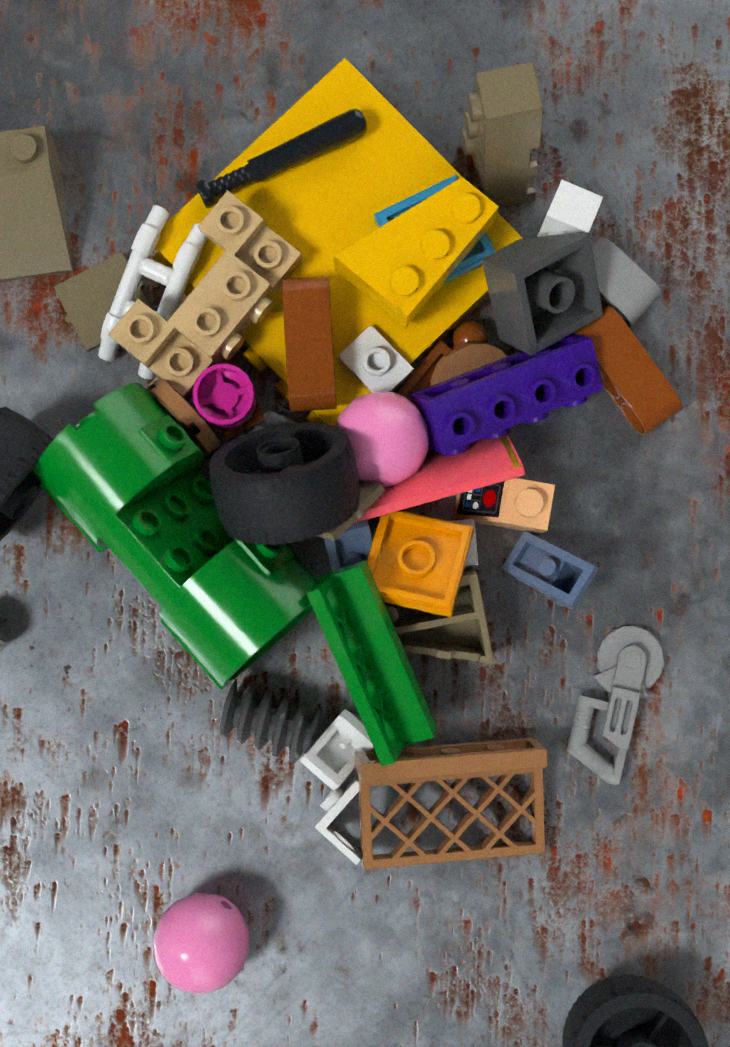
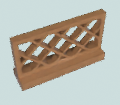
[355,737,547,870]

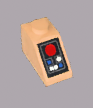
[453,478,555,534]

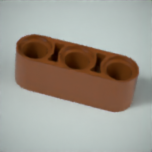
[282,276,337,412]
[573,304,683,436]

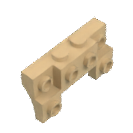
[108,191,303,401]

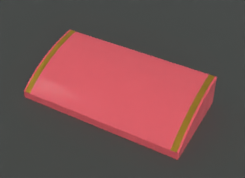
[354,434,525,523]

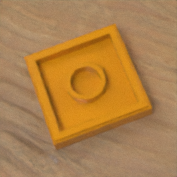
[367,510,474,617]

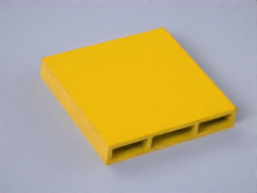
[151,58,523,427]

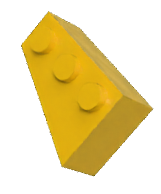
[333,177,499,328]

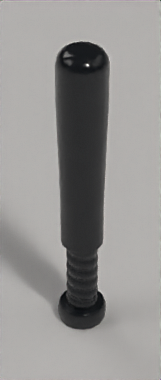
[195,108,368,208]

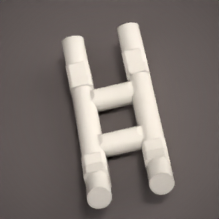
[98,205,208,379]

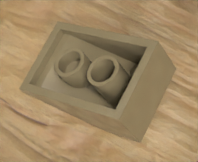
[0,125,74,282]

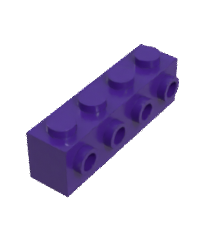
[410,333,603,456]

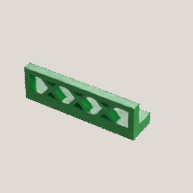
[306,560,438,767]

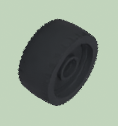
[0,407,54,541]
[209,422,360,545]
[562,974,709,1047]

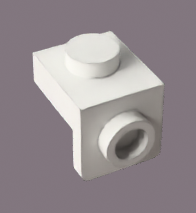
[299,709,373,790]

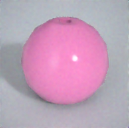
[335,391,429,487]
[153,892,250,994]

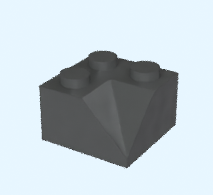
[482,231,603,356]

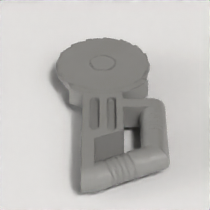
[567,626,664,785]

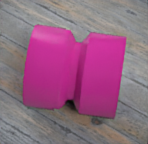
[192,363,257,430]

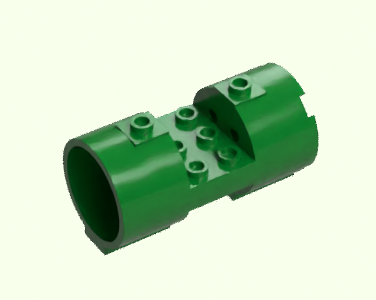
[34,383,318,690]

